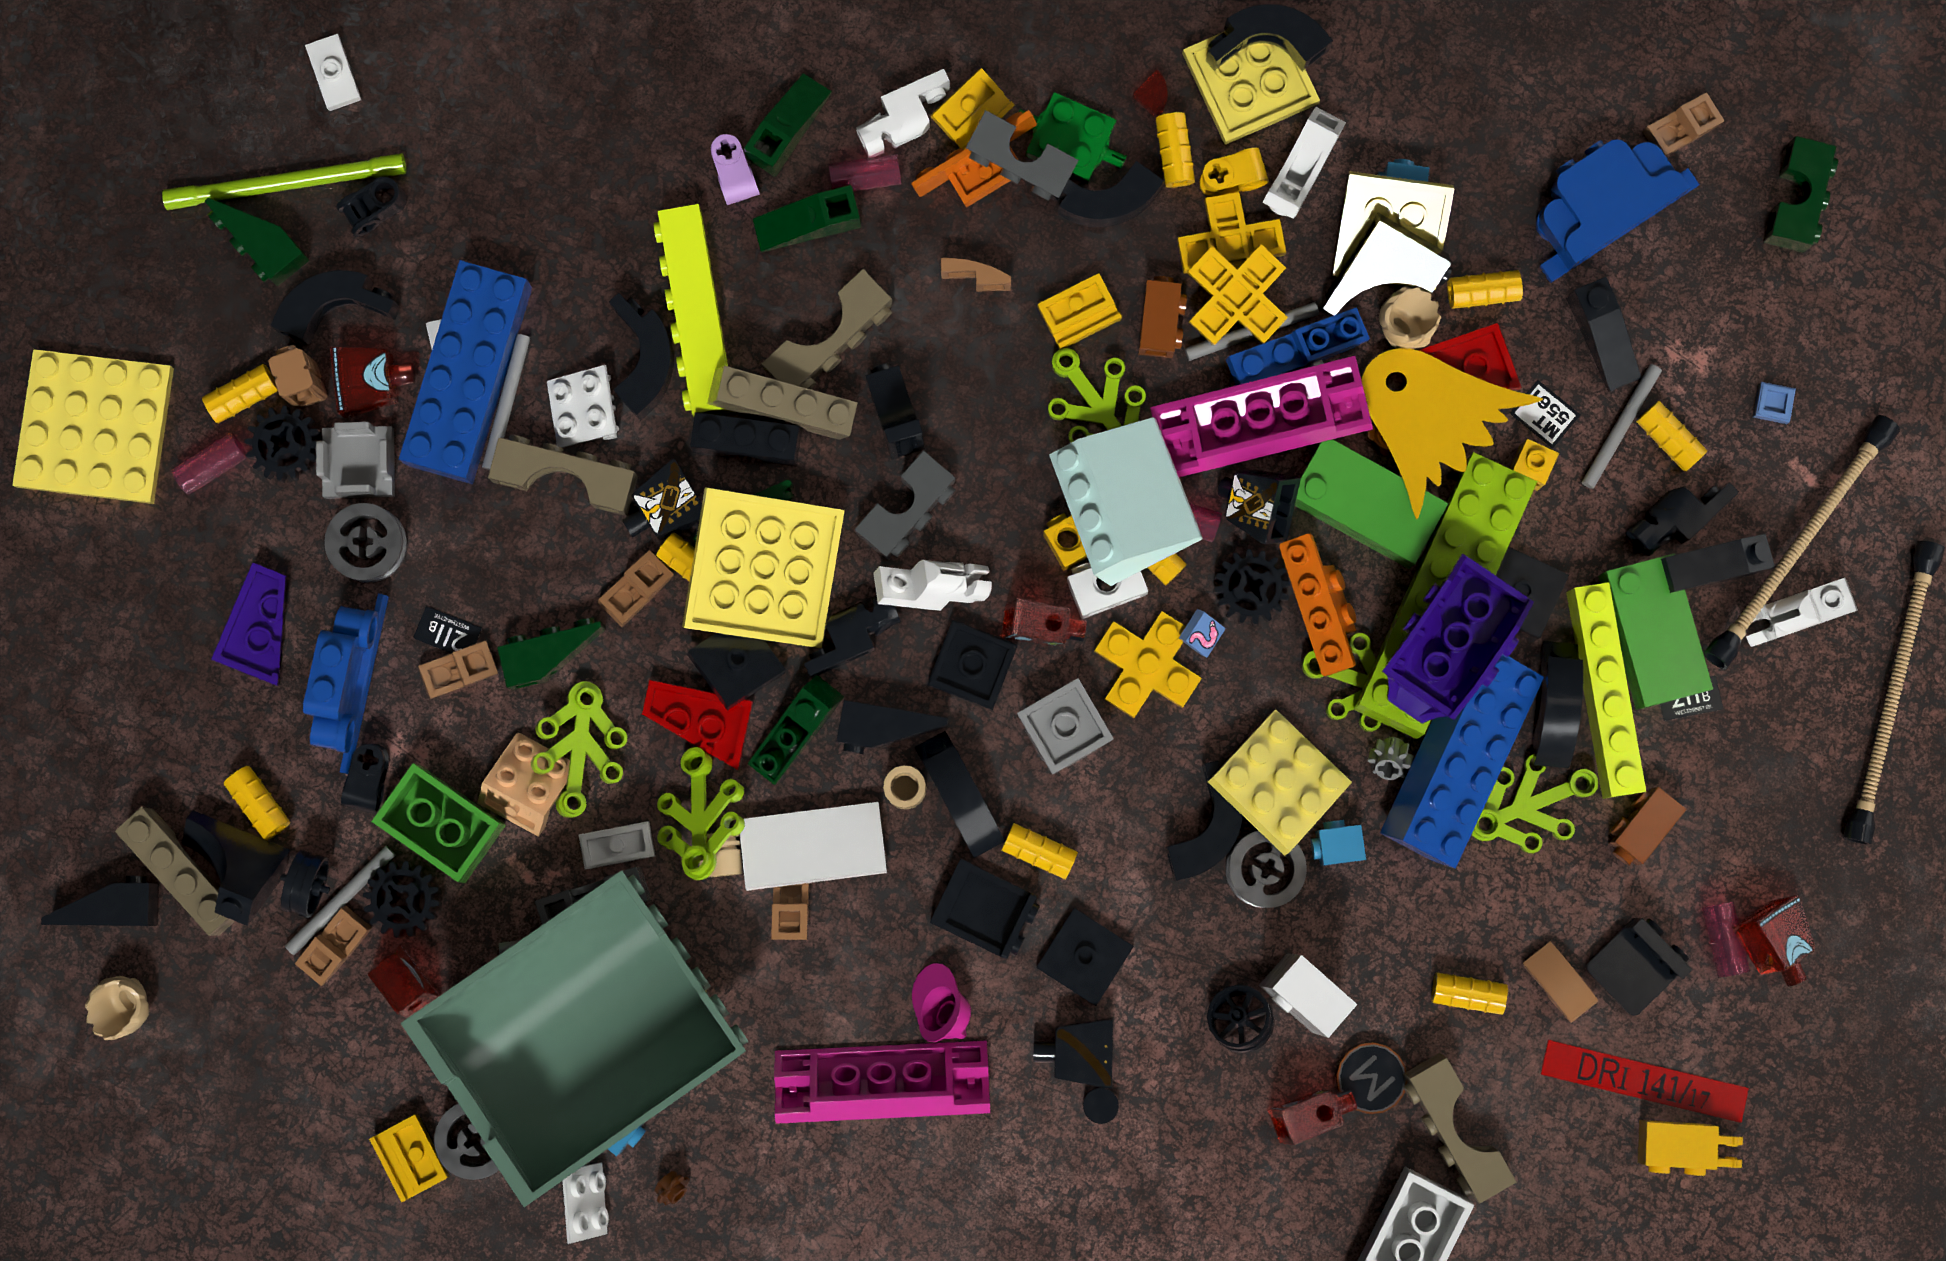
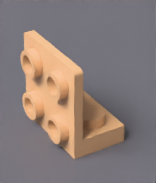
[477,733,570,837]

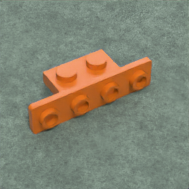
[911,110,1037,208]
[1279,533,1356,676]

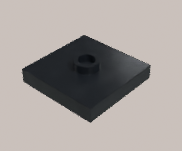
[1495,546,1569,639]
[927,620,1018,711]
[687,633,786,710]
[1036,908,1134,1006]

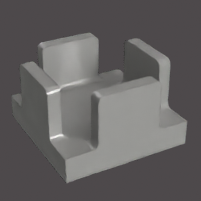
[316,422,395,499]
[1017,678,1114,775]

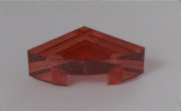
[1133,70,1168,118]

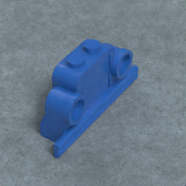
[1535,140,1700,283]
[303,594,389,774]

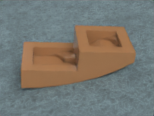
[1642,92,1725,157]
[941,258,1011,292]
[598,550,674,627]
[417,641,498,700]
[771,883,809,940]
[295,906,372,986]
[1523,941,1598,1023]

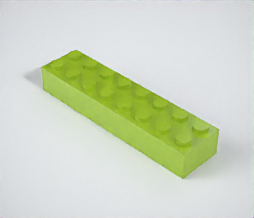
[1353,452,1538,739]

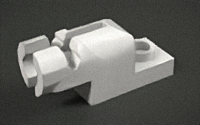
[856,69,950,159]
[874,560,992,611]
[1739,577,1858,647]

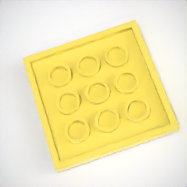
[12,349,174,504]
[682,487,845,648]

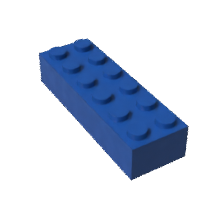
[399,260,532,484]
[1380,655,1544,869]

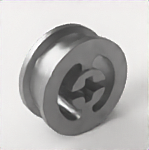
[324,503,408,583]
[1225,831,1307,908]
[434,1103,499,1180]

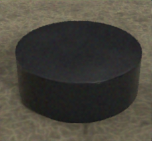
[1083,1087,1119,1124]

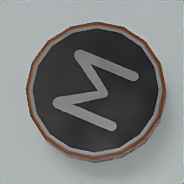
[1336,1042,1407,1114]

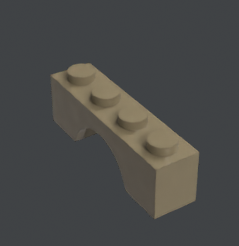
[762,269,893,390]
[707,366,858,440]
[488,435,638,516]
[115,807,235,936]
[1403,1053,1517,1204]

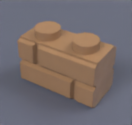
[268,345,328,409]

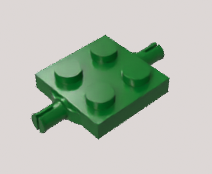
[1019,92,1127,184]

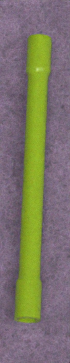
[162,153,407,210]

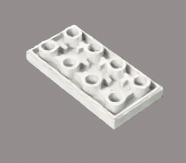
[740,802,887,891]

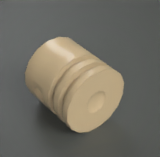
[883,765,927,809]
[699,833,743,878]

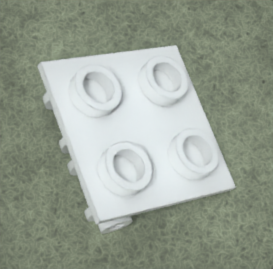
[547,365,619,448]
[563,1162,609,1244]

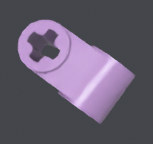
[711,134,760,205]

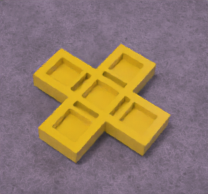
[1177,192,1286,274]
[1187,244,1288,346]
[1094,611,1202,718]

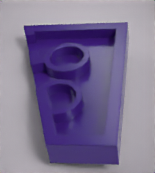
[211,562,287,686]

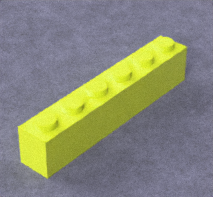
[653,204,736,417]
[1566,582,1646,799]

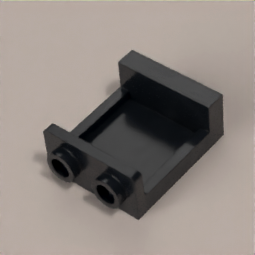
[930,859,1040,960]

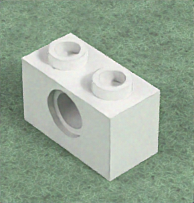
[1067,563,1148,620]

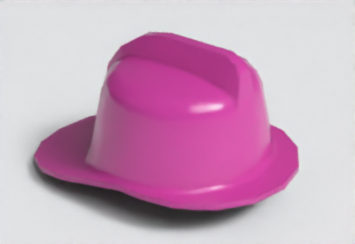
[912,963,971,1042]

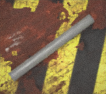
[1184,302,1319,361]
[482,334,530,470]
[1581,364,1662,489]
[284,845,396,955]

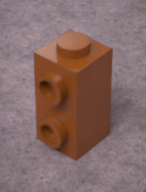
[1138,276,1187,358]
[1608,787,1687,866]

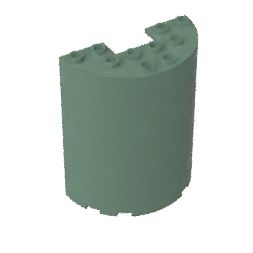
[401,871,749,1207]

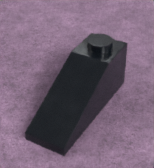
[1566,277,1641,392]
[1661,534,1775,593]
[836,700,949,755]
[41,876,159,926]

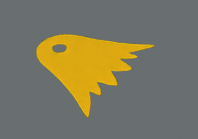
[1362,348,1543,519]

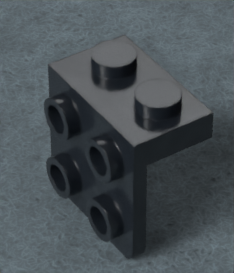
[1586,918,1693,1016]

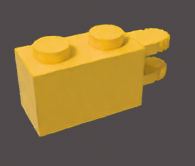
[1638,1120,1743,1176]

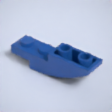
[1226,307,1370,386]

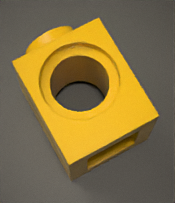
[1509,439,1559,491]
[1043,513,1087,571]

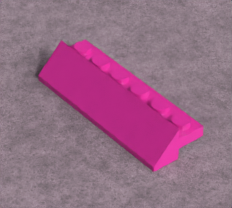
[1150,356,1373,477]
[774,1041,990,1124]

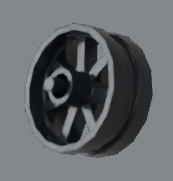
[280,850,330,918]
[1207,985,1275,1053]

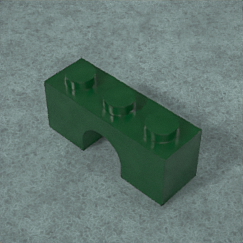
[1763,136,1838,253]

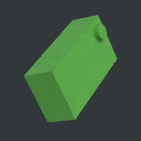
[1295,439,1449,569]
[1598,553,1713,710]

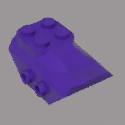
[1382,553,1534,724]

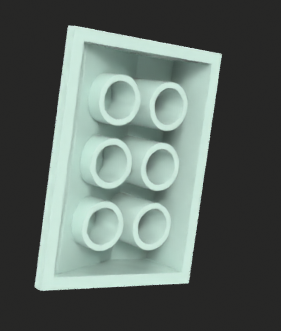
[1049,417,1203,586]

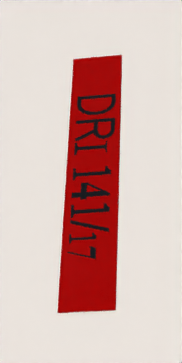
[1541,1040,1749,1123]

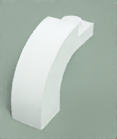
[1263,107,1346,219]

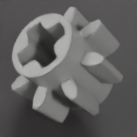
[1368,737,1414,781]

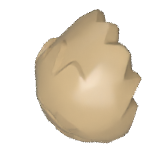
[1379,286,1441,349]
[85,976,149,1040]

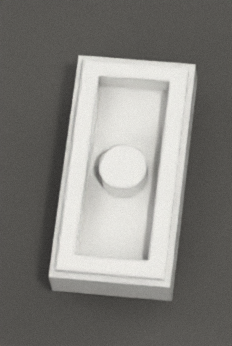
[305,34,362,111]
[579,821,655,870]

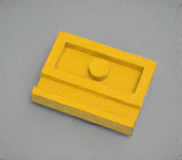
[930,68,1015,150]
[1037,273,1122,349]
[369,1113,450,1203]

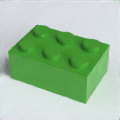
[371,763,506,883]

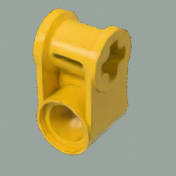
[1199,147,1269,197]

